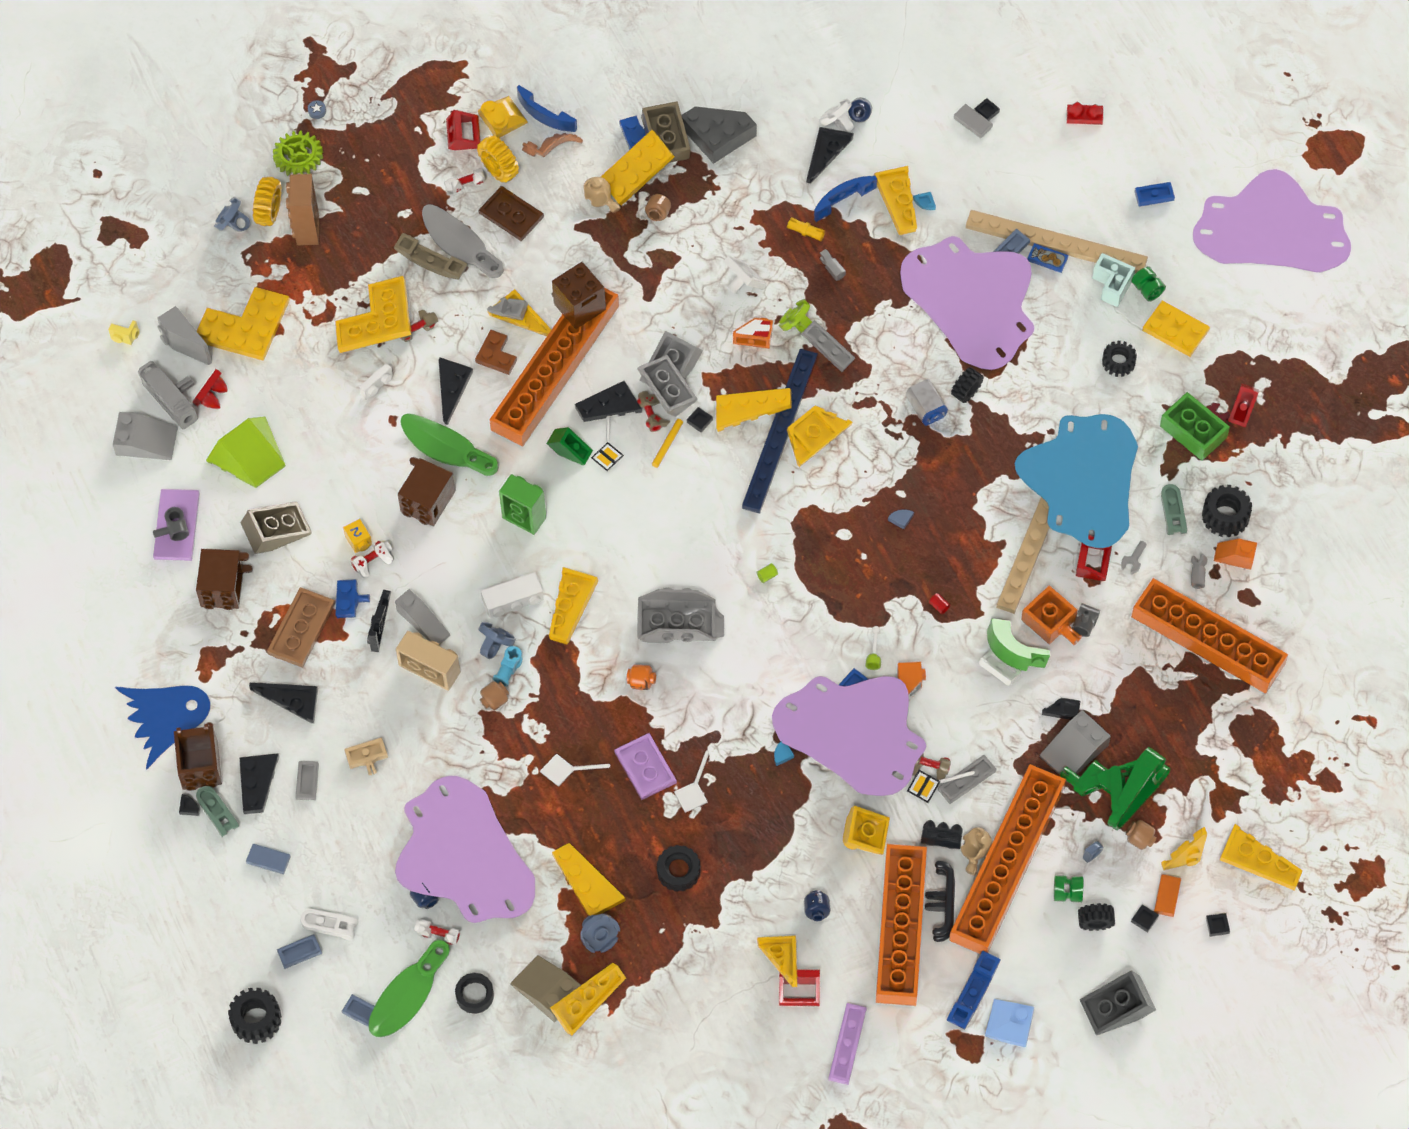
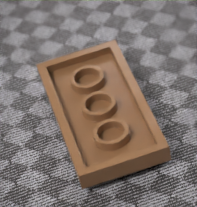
[267,587,335,668]

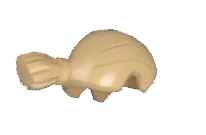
[583,177,621,213]
[960,827,992,876]

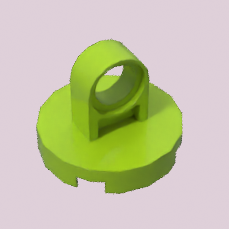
[779,299,812,333]

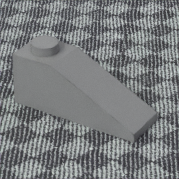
[395,589,450,645]

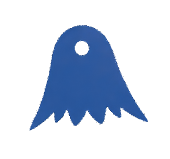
[115,686,210,770]

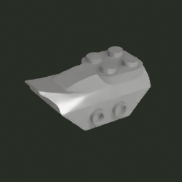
[637,588,724,643]

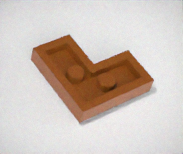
[475,329,517,375]

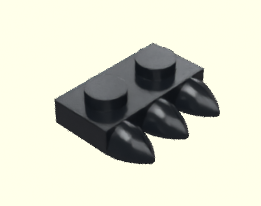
[921,820,963,849]

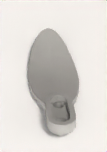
[422,204,504,278]

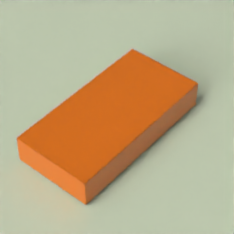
[1154,874,1181,917]

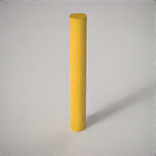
[652,419,683,468]

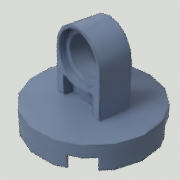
[214,197,250,232]
[478,622,516,659]
[581,914,620,953]

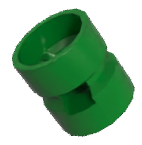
[1131,266,1166,301]
[1054,875,1084,903]

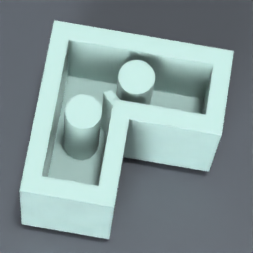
[1092,253,1136,307]

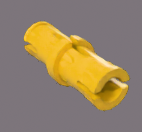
[787,217,825,241]

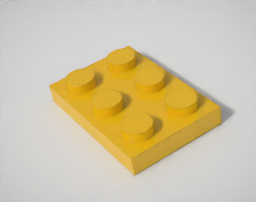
[1142,300,1210,357]

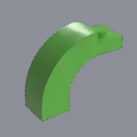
[987,618,1050,671]

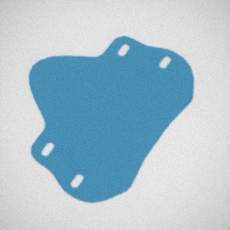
[1015,414,1138,548]

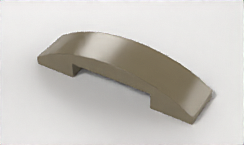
[394,233,468,280]

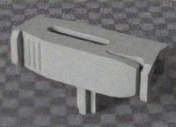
[138,361,197,429]

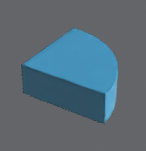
[913,192,936,210]
[774,740,794,766]

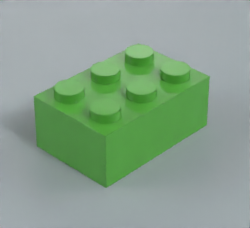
[1160,392,1230,461]
[499,474,546,535]

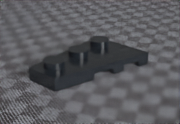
[575,381,642,422]
[239,753,279,814]

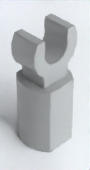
[819,249,846,281]
[1191,554,1207,589]

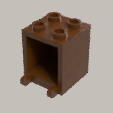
[551,262,606,329]
[398,457,456,527]
[196,549,253,610]
[174,723,222,791]

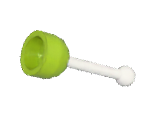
[865,626,881,670]

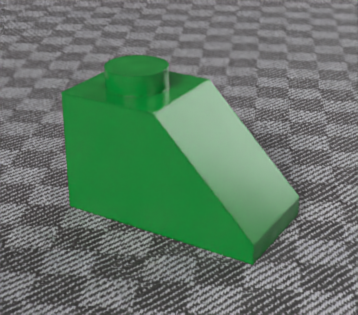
[546,427,593,465]

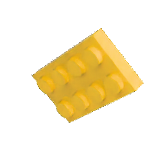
[601,130,675,206]

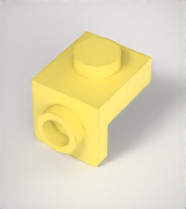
[108,320,140,345]

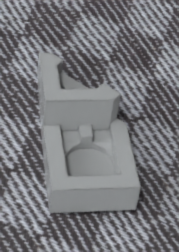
[487,297,528,320]

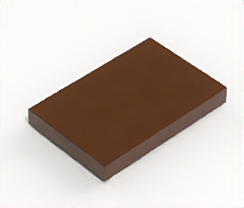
[478,186,544,241]

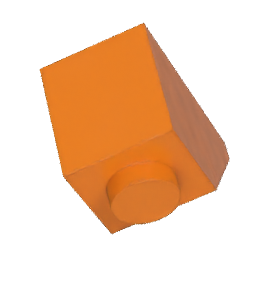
[1214,538,1257,570]

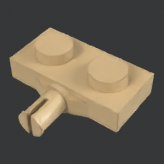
[344,738,388,775]

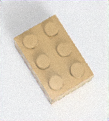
[396,631,461,691]

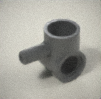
[152,507,189,541]
[1072,603,1100,637]

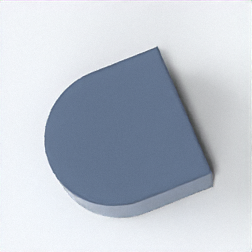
[1083,841,1103,863]

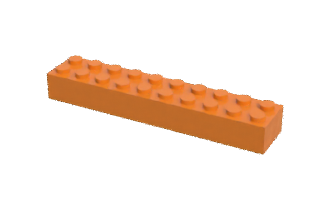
[489,288,619,447]
[949,764,1066,954]

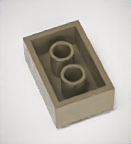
[641,101,691,163]

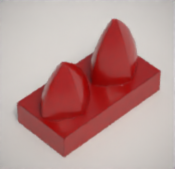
[1067,101,1103,125]
[192,369,228,409]

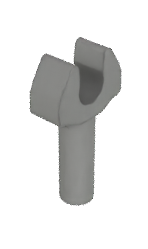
[1121,541,1147,574]

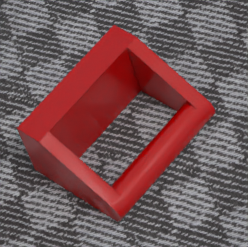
[446,110,480,150]
[1076,535,1112,581]
[779,969,820,1006]

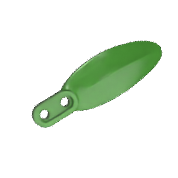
[400,414,498,476]
[368,940,450,1037]

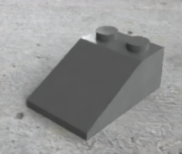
[1080,970,1156,1035]

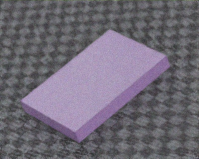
[614,733,677,800]

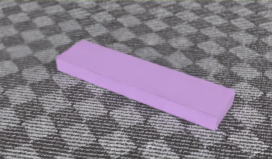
[829,1003,867,1085]

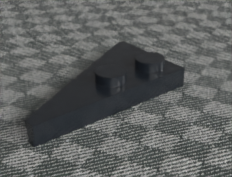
[806,127,854,184]
[439,357,473,425]
[367,589,391,652]
[249,682,318,723]

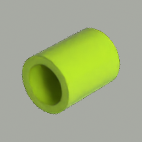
[756,563,778,583]

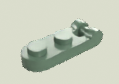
[1161,484,1187,535]
[196,786,239,837]

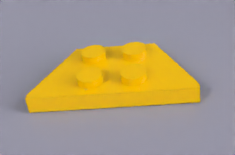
[787,405,853,467]

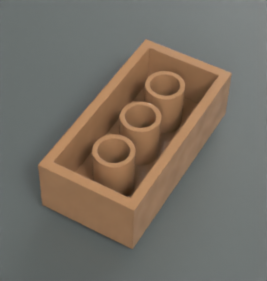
[286,174,319,245]

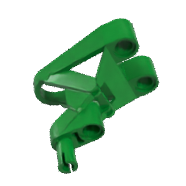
[1059,747,1171,830]

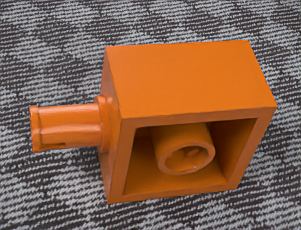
[1021,585,1082,645]

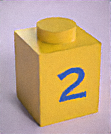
[343,519,372,553]

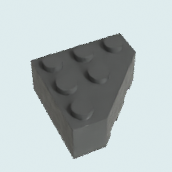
[681,106,757,164]

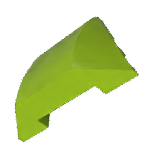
[206,417,286,488]

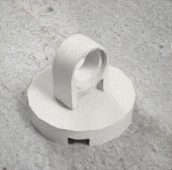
[819,99,854,132]

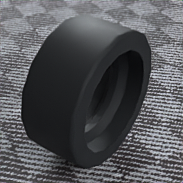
[455,973,494,1014]

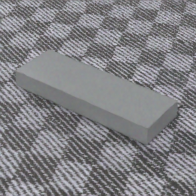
[801,320,855,372]
[938,755,996,804]

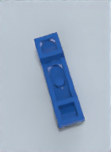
[517,85,577,132]
[814,176,877,222]
[947,951,1001,1029]

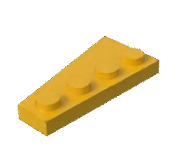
[874,166,917,235]
[716,388,792,432]
[1220,824,1303,891]
[552,843,625,916]
[550,963,626,1036]

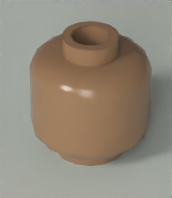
[645,194,671,221]
[479,681,509,710]
[1125,820,1157,850]

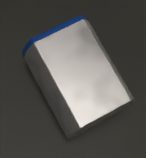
[906,379,948,426]

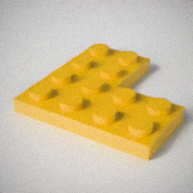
[335,276,411,353]
[197,287,290,361]

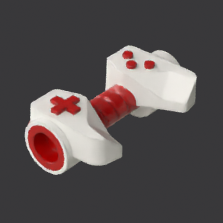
[444,168,485,193]
[351,540,393,578]
[414,919,460,945]

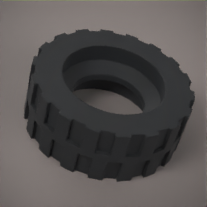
[657,845,701,892]

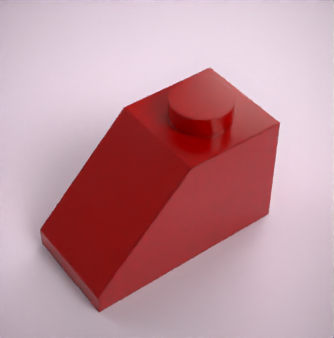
[1228,384,1259,428]

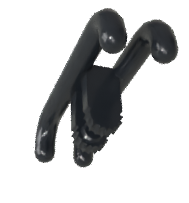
[924,861,955,942]

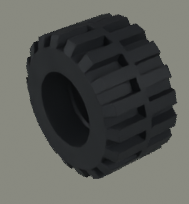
[1202,485,1252,537]
[228,988,282,1044]

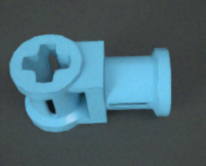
[492,646,522,687]

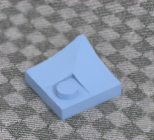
[985,999,1034,1047]

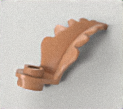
[522,133,583,157]

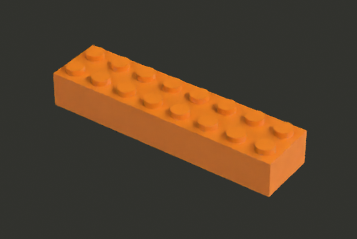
[1131,578,1288,694]
[876,844,927,1006]

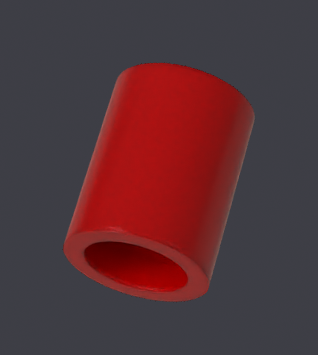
[929,593,951,614]

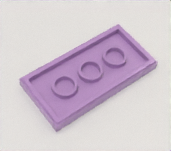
[153,489,200,561]

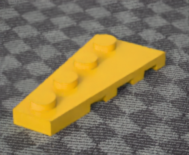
[549,567,598,645]

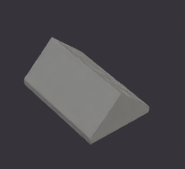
[637,355,698,417]

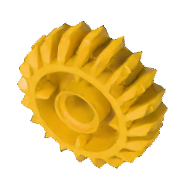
[477,135,519,183]
[252,177,282,226]

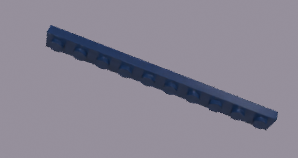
[742,349,818,514]

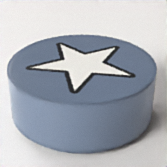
[308,101,326,119]

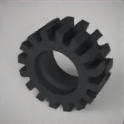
[1102,341,1137,377]
[951,367,984,403]
[1078,903,1115,931]

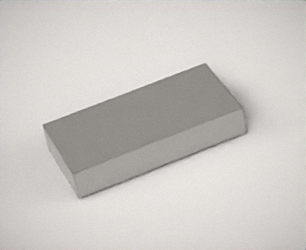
[954,104,993,138]
[296,761,319,800]

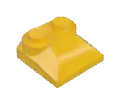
[478,96,528,138]
[843,806,890,855]

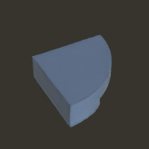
[888,510,914,529]

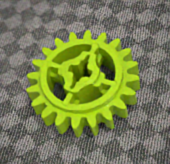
[273,131,323,176]

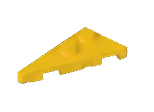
[487,289,551,336]
[1161,827,1207,871]
[757,936,797,987]

